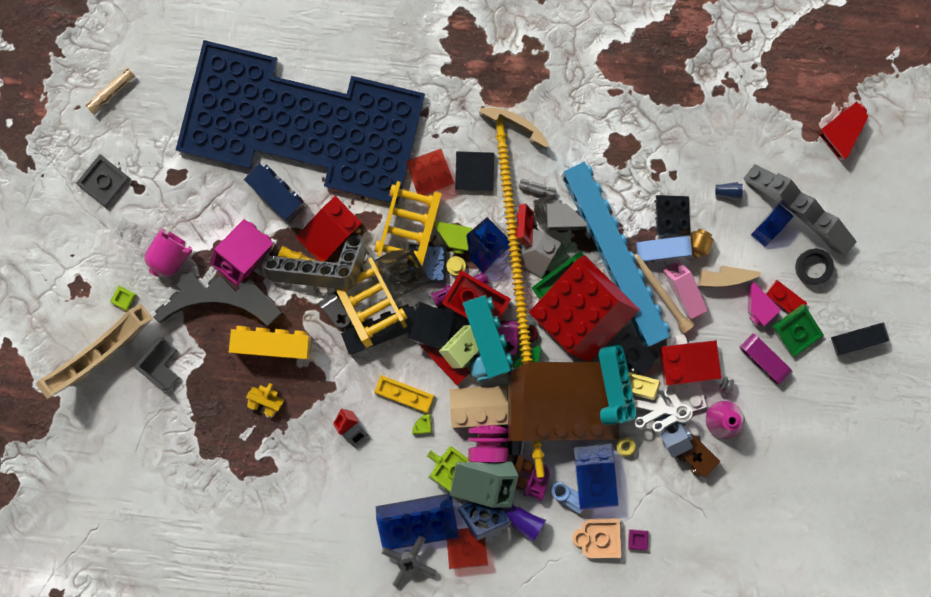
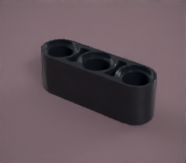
[831,322,890,356]

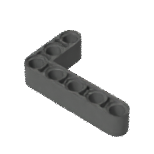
[263,234,367,290]

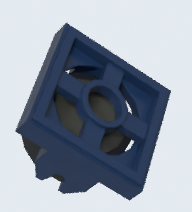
[458,502,511,542]

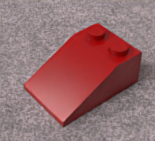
[296,195,363,262]
[442,270,511,320]
[659,340,722,386]

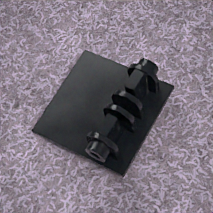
[654,195,690,235]

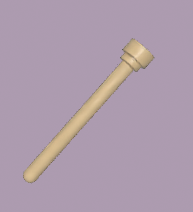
[634,254,695,333]

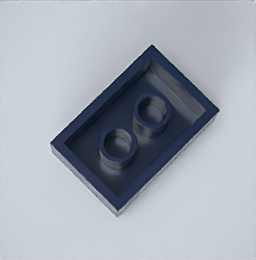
[244,163,305,224]

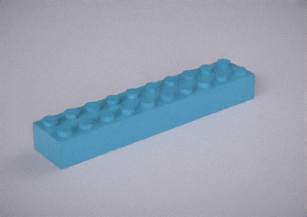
[561,161,671,347]

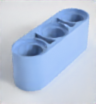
[636,236,693,262]

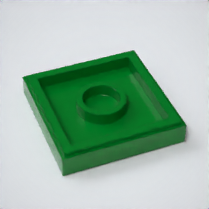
[772,304,824,358]

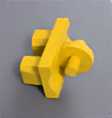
[246,383,284,417]

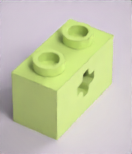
[439,325,479,368]

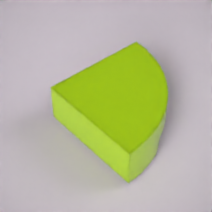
[412,414,432,434]

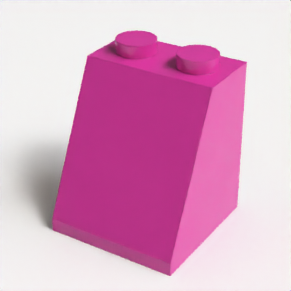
[210,219,273,287]

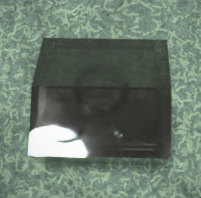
[374,249,430,299]

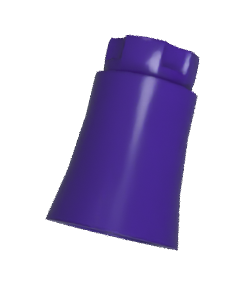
[505,504,546,543]

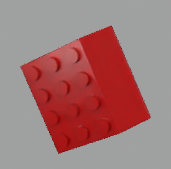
[529,255,640,362]

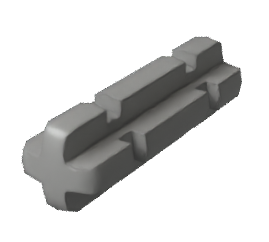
[519,179,556,198]

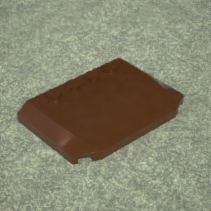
[508,362,619,441]

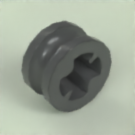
[718,376,734,396]

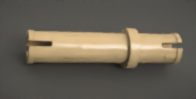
[85,67,136,114]

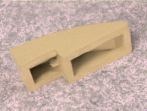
[698,266,761,288]

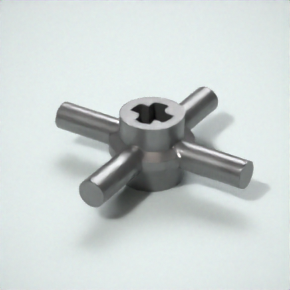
[381,536,437,588]

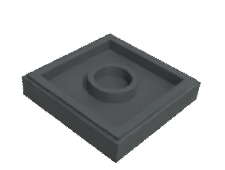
[76,154,131,208]

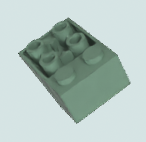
[450,462,518,508]

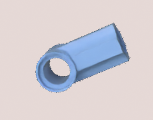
[550,481,589,514]

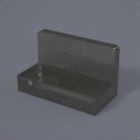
[532,194,557,225]

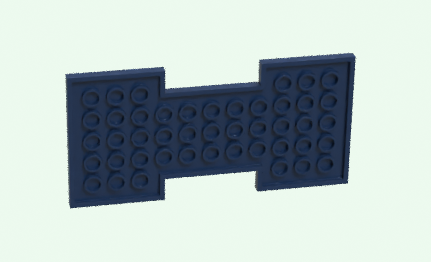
[176,40,425,205]

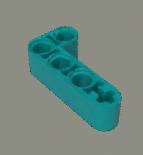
[599,345,636,425]

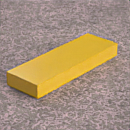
[374,375,435,413]

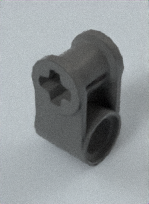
[319,292,352,329]

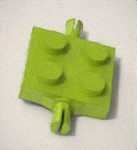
[426,445,470,500]

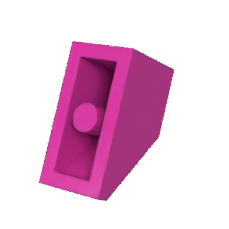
[748,282,781,327]

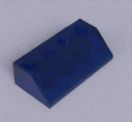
[375,493,459,550]

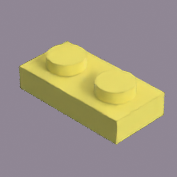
[628,372,661,401]

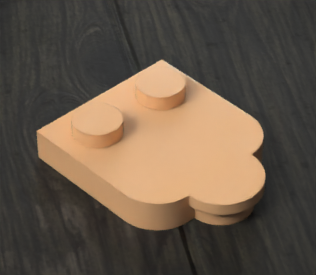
[572,518,621,558]

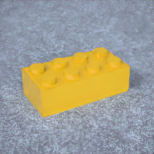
[229,326,313,359]

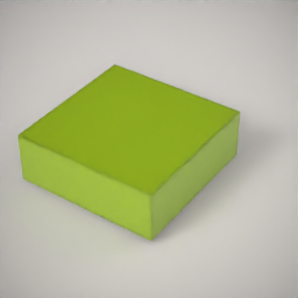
[110,285,137,311]

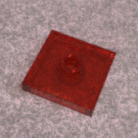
[446,528,488,570]

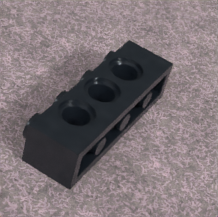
[341,304,415,355]

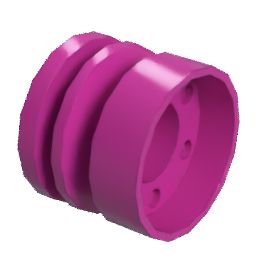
[468,425,509,462]

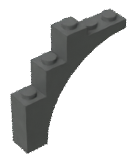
[743,164,857,256]
[153,272,283,326]

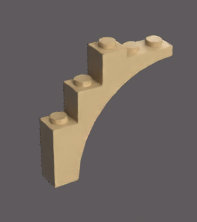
[36,304,153,399]

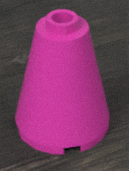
[706,401,744,439]

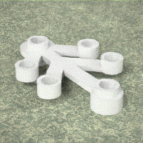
[633,387,693,434]

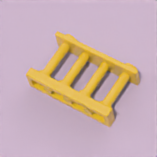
[374,181,442,269]
[336,258,407,348]

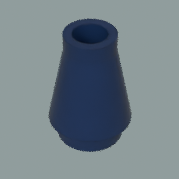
[715,182,743,201]

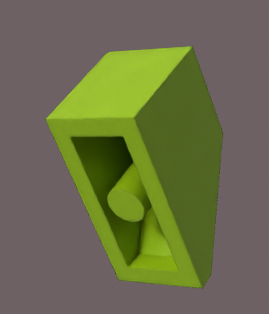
[434,221,472,254]

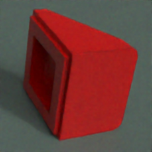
[333,408,359,435]

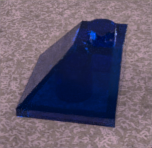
[466,217,510,273]

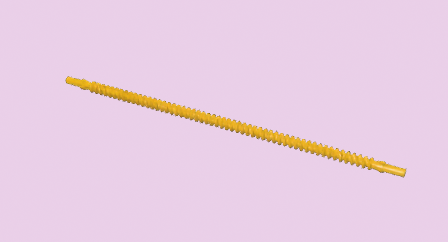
[495,116,544,478]

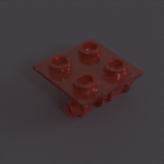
[405,149,455,195]

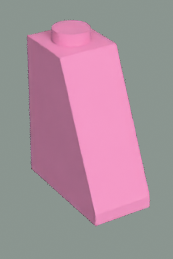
[662,261,708,319]

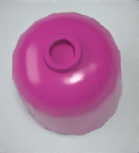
[144,228,193,277]

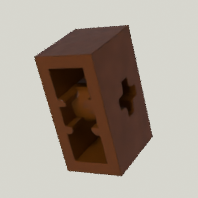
[676,434,721,478]

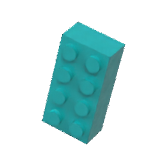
[463,295,514,378]

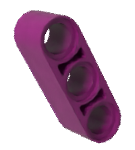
[739,333,793,386]

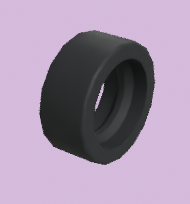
[795,248,834,285]

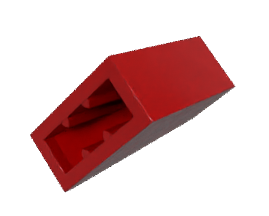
[817,101,869,162]

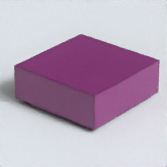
[628,529,649,550]

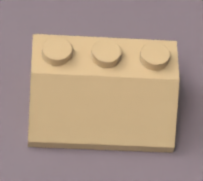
[449,385,508,428]

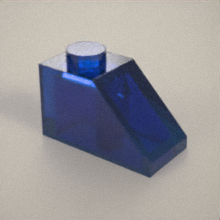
[750,204,794,247]

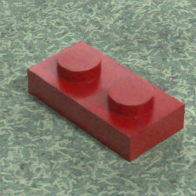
[516,204,534,247]
[765,280,807,314]

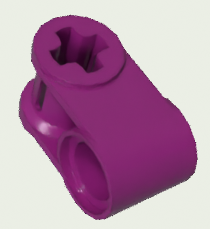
[499,321,518,357]
[523,464,550,502]

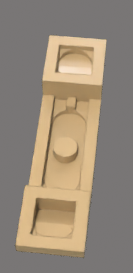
[479,108,549,150]

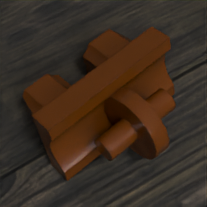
[508,455,533,490]

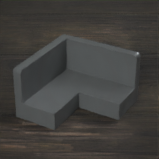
[134,337,179,392]

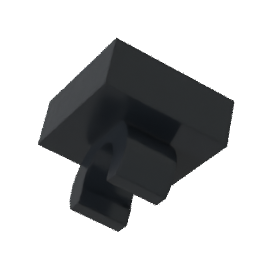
[343,423,369,447]

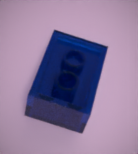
[573,444,619,510]

